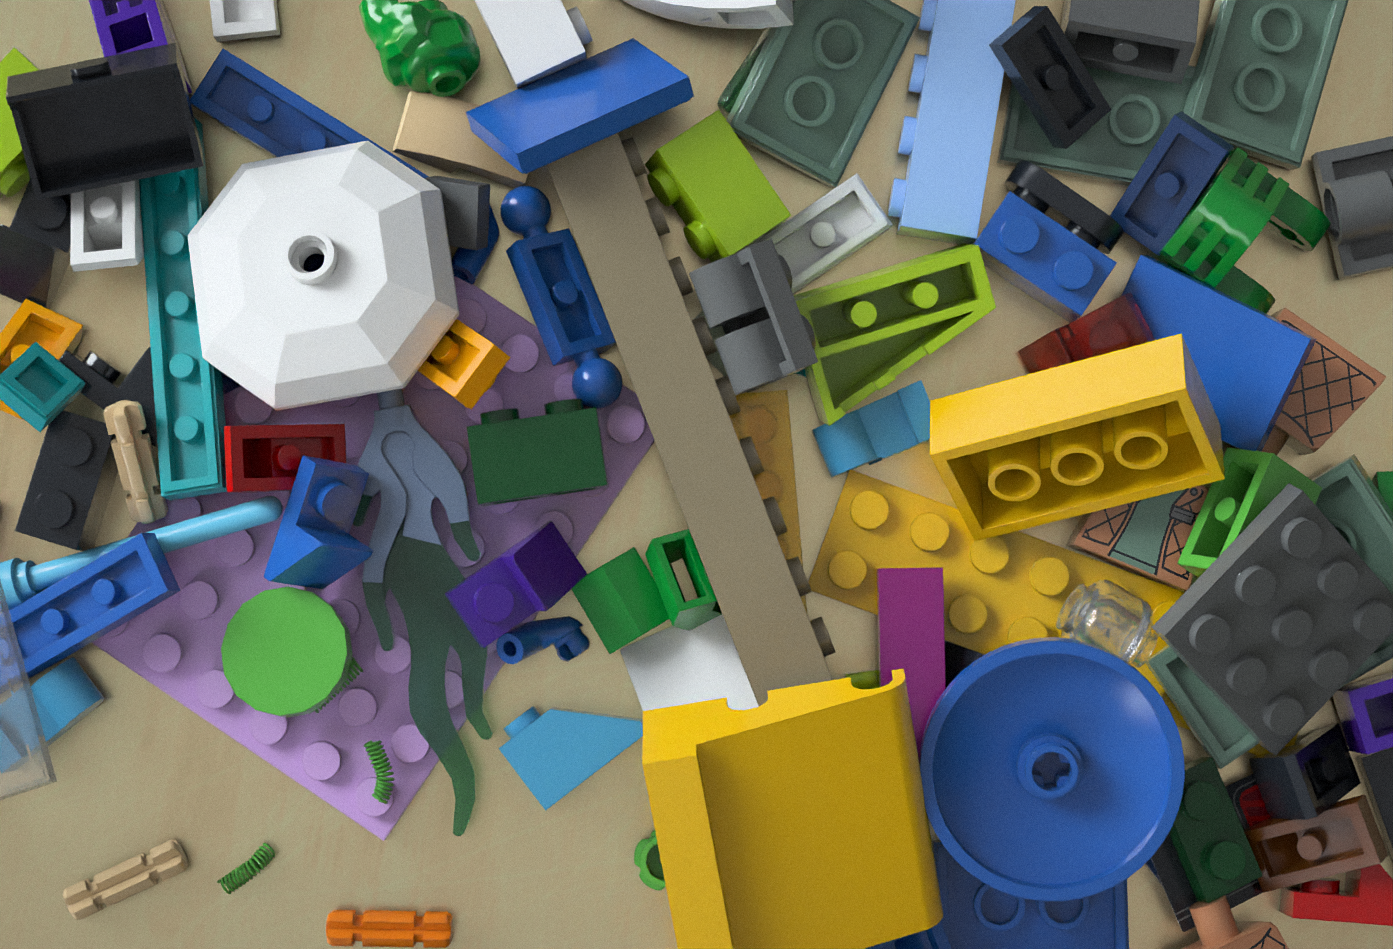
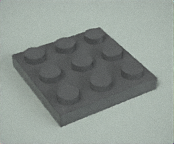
[1152,483,1393,756]

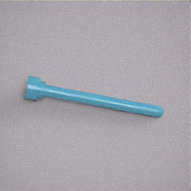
[0,496,283,613]

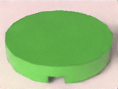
[221,586,353,718]

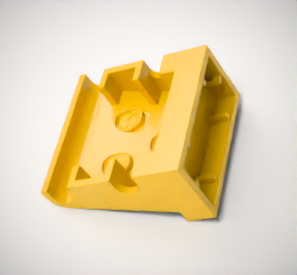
[642,668,943,949]

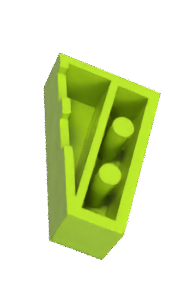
[793,243,996,426]

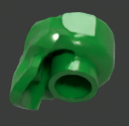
[359,0,481,97]

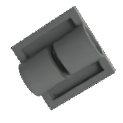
[1311,136,1393,279]
[689,238,818,396]

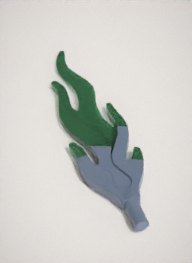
[353,389,493,836]

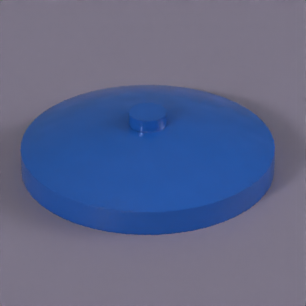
[919,637,1185,901]

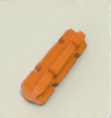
[326,910,453,948]

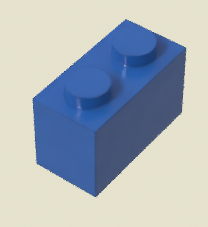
[973,191,1117,324]

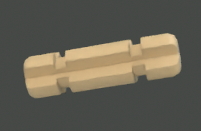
[103,399,168,524]
[63,840,188,920]

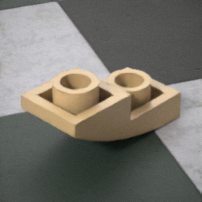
[392,90,528,188]

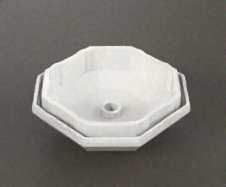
[187,141,460,411]

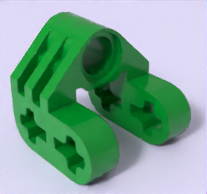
[1156,147,1331,314]

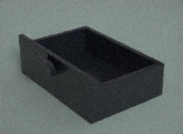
[6,43,203,200]

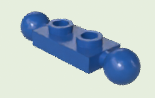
[500,186,623,409]

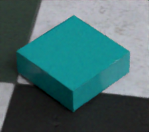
[0,342,86,432]

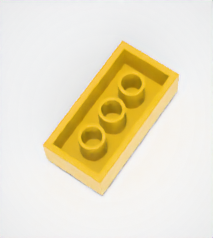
[930,333,1225,541]

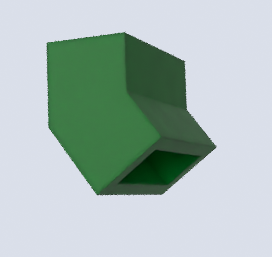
[645,529,722,631]
[571,547,670,654]

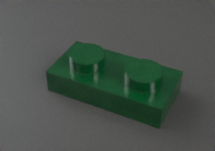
[1169,757,1263,903]

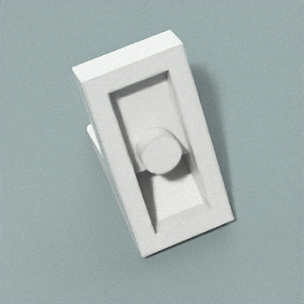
[70,180,144,272]

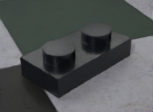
[989,6,1112,149]

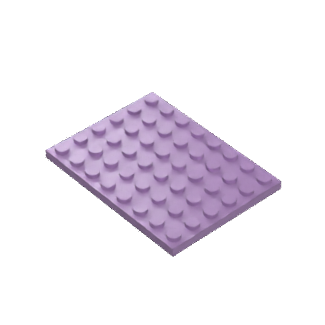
[92,254,655,841]

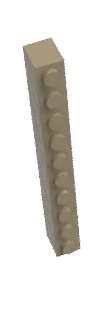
[547,133,846,706]

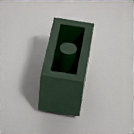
[467,399,609,507]

